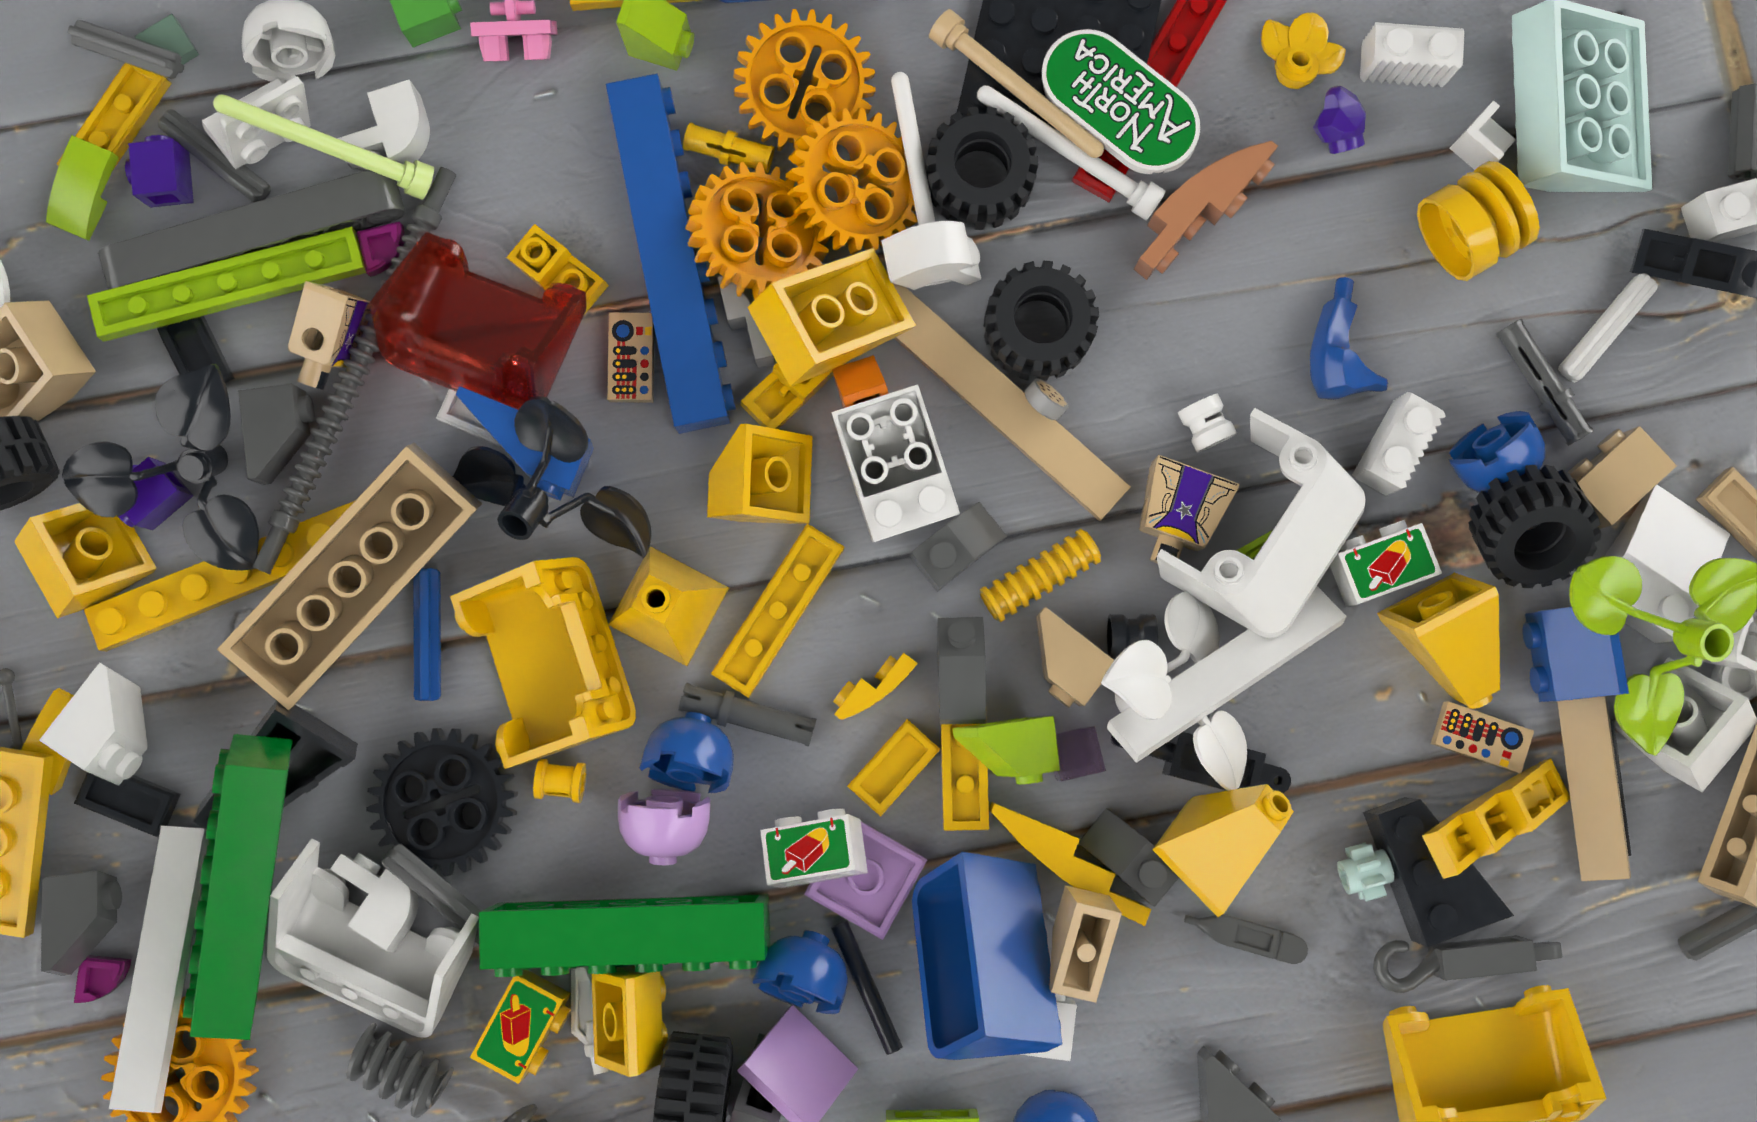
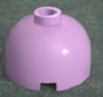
[618,789,711,866]

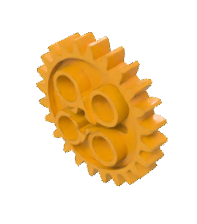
[733,9,876,151]
[786,108,918,255]
[685,162,830,300]
[101,996,259,1122]

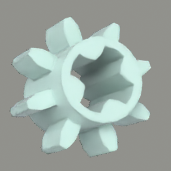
[1337,842,1394,902]

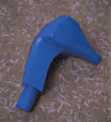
[1310,277,1388,400]

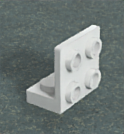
[202,77,311,169]

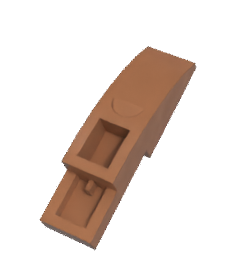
[1133,141,1278,280]

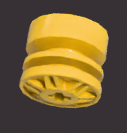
[1417,161,1540,281]

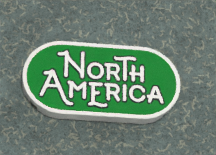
[1042,29,1200,174]

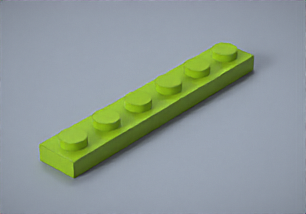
[87,226,366,342]

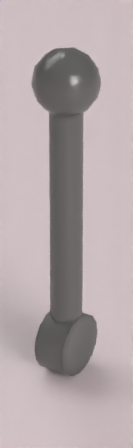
[0,668,24,750]

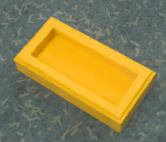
[847,719,940,817]

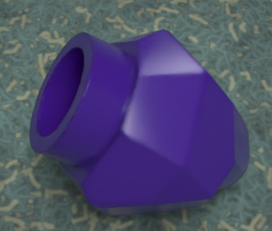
[1313,86,1366,154]

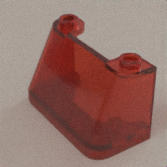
[369,232,587,410]

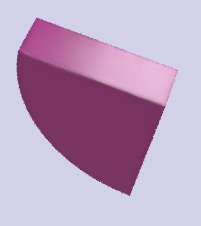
[357,221,405,277]
[74,955,132,1003]

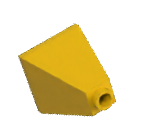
[608,546,729,667]
[1377,572,1500,709]
[1152,784,1294,917]

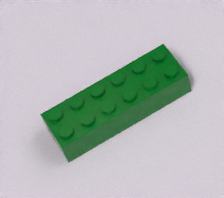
[183,734,292,1040]
[479,894,770,977]

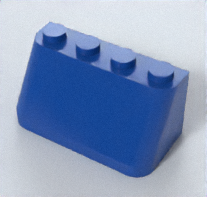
[912,852,1063,1060]

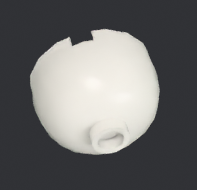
[241,0,336,84]

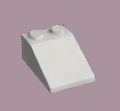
[1605,485,1730,643]

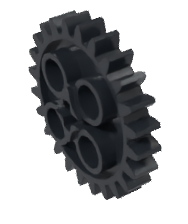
[366,728,518,877]

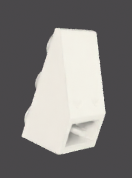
[831,384,960,542]

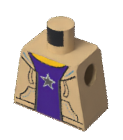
[288,281,375,390]
[1139,455,1239,564]

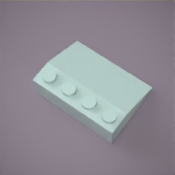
[1512,0,1652,192]

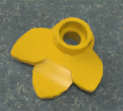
[1261,12,1346,89]

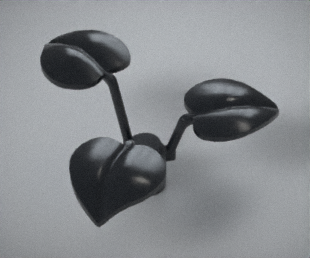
[62,364,259,571]
[452,396,651,558]

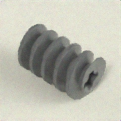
[346,1023,454,1118]

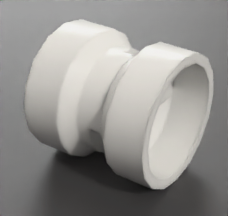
[1178,393,1237,453]

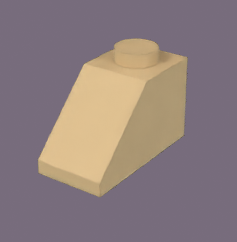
[1036,607,1114,708]
[1049,885,1122,1003]

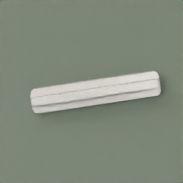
[1558,273,1658,383]

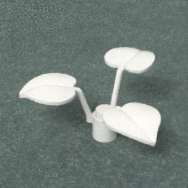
[1101,591,1247,791]

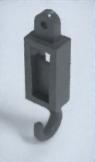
[1373,935,1562,993]

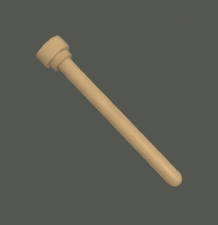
[929,9,1104,158]

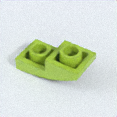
[46,135,119,241]

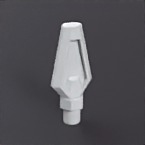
[571,966,611,1075]

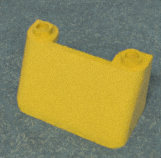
[450,557,636,769]
[1383,985,1607,1122]

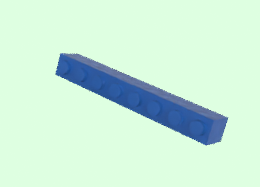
[606,73,736,434]

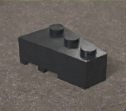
[193,700,358,830]
[1363,797,1514,947]

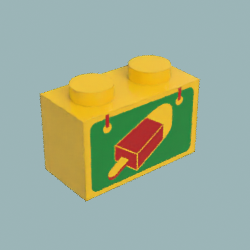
[470,970,571,1084]

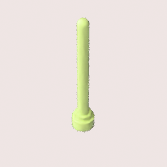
[213,94,434,200]

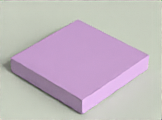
[804,814,927,940]
[737,1005,859,1122]

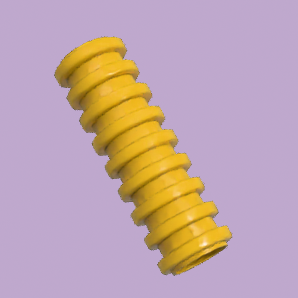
[980,528,1101,623]

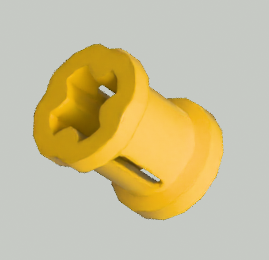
[533,758,587,803]

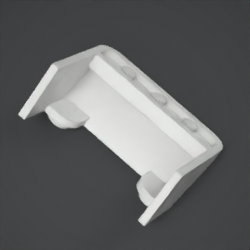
[1156,408,1365,638]
[267,838,479,1038]

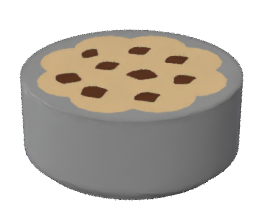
[1025,378,1069,420]

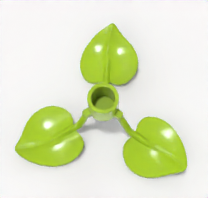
[1569,556,1757,756]

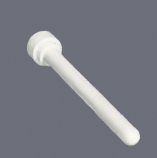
[891,72,952,287]
[977,86,1166,221]

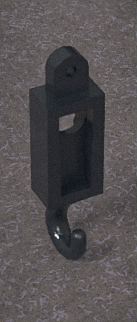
[1111,732,1291,793]

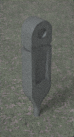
[1184,914,1308,964]

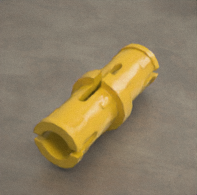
[683,122,775,174]

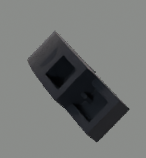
[1630,229,1757,298]

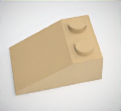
[0,300,96,422]

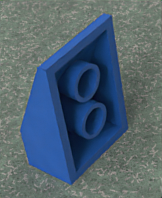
[456,386,594,501]

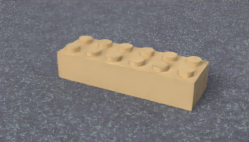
[217,443,483,711]

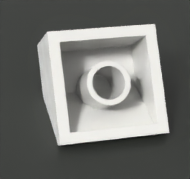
[1614,657,1757,792]
[39,662,148,786]

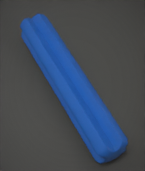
[413,568,441,701]

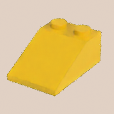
[747,248,916,387]

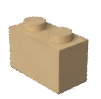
[1568,426,1677,529]

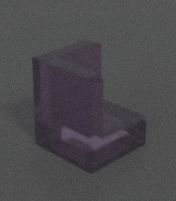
[1054,726,1106,781]

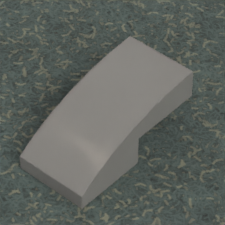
[718,276,775,368]

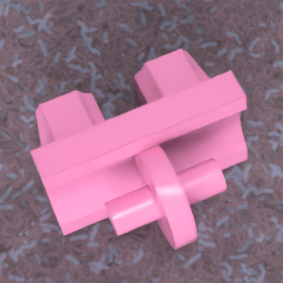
[470,0,558,62]

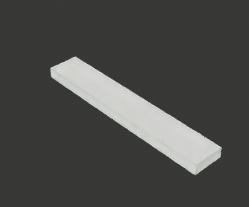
[1107,586,1347,763]
[109,826,209,1113]

